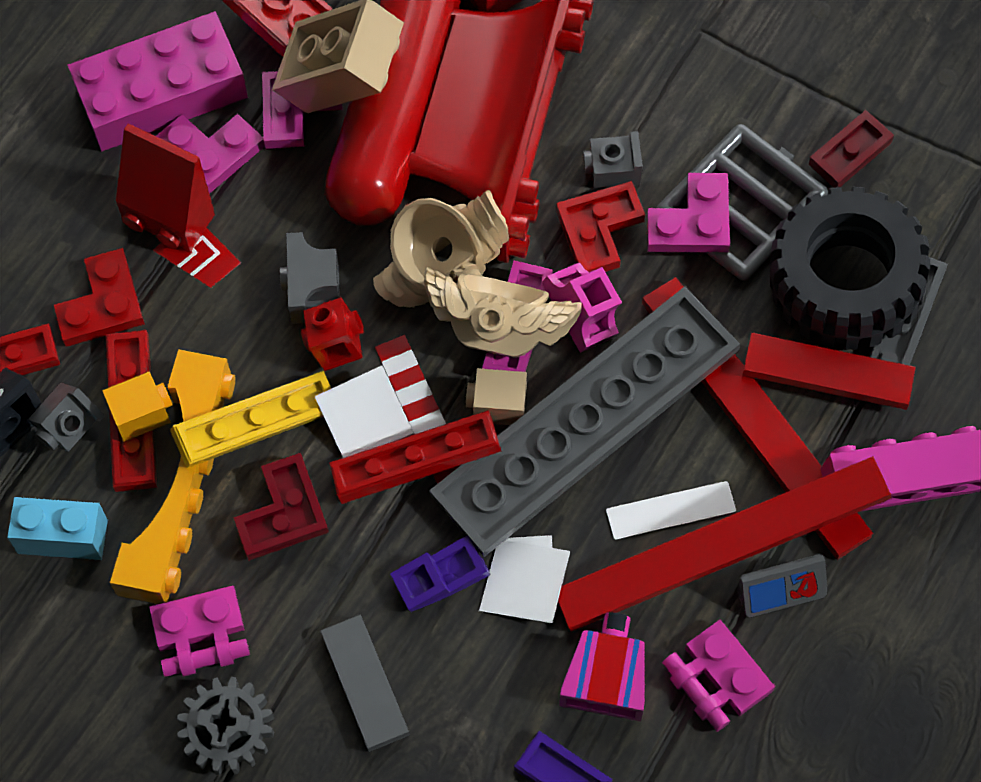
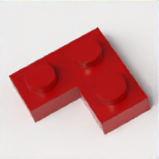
[556,181,645,272]
[54,248,145,347]

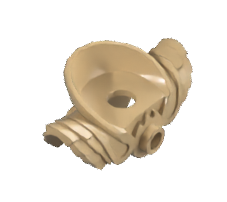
[373,190,509,307]
[424,267,582,358]

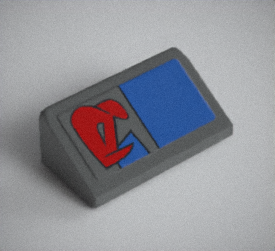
[737,554,827,618]

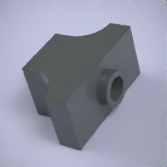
[280,232,340,324]

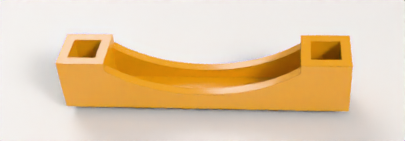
[110,349,235,604]

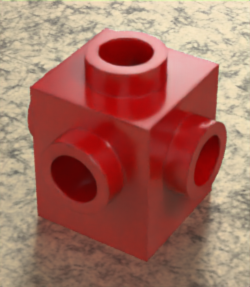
[301,297,364,371]

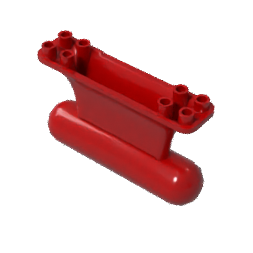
[325,0,594,263]

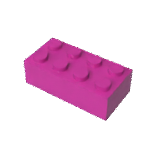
[68,11,248,152]

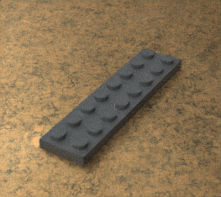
[429,286,740,557]

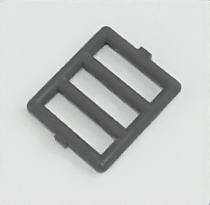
[656,124,828,281]

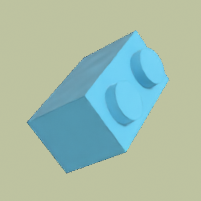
[7,497,108,560]

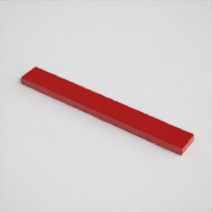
[642,277,873,560]
[558,456,892,631]

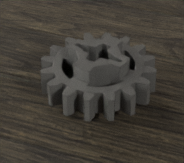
[177,677,274,775]

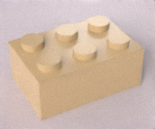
[272,0,404,113]

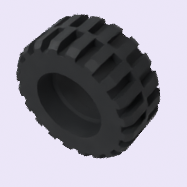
[769,186,931,350]

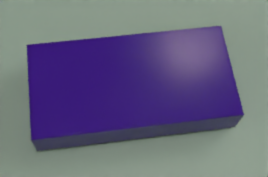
[514,731,613,782]

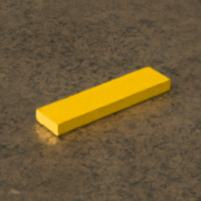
[170,371,331,468]

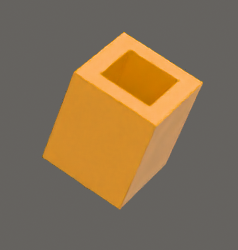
[102,371,173,442]

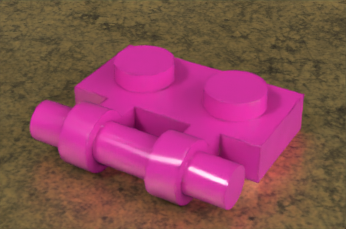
[149,585,250,677]
[662,619,775,732]

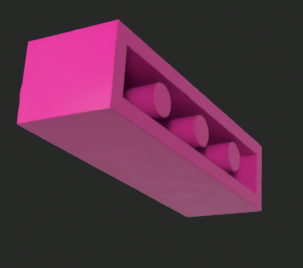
[820,426,981,511]

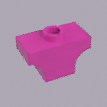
[541,262,622,353]

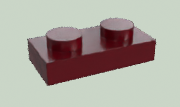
[808,110,894,188]

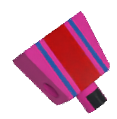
[559,612,645,721]

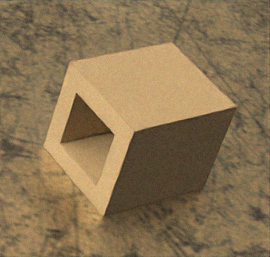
[466,368,527,425]

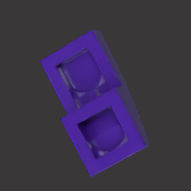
[390,535,491,612]

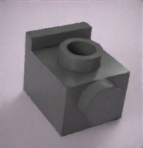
[583,131,643,189]
[27,383,105,452]

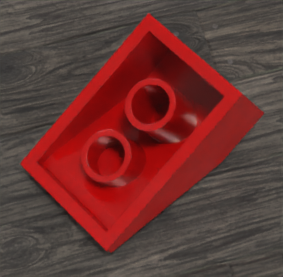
[116,123,215,252]

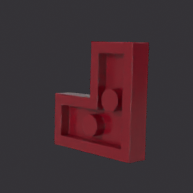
[234,452,329,561]

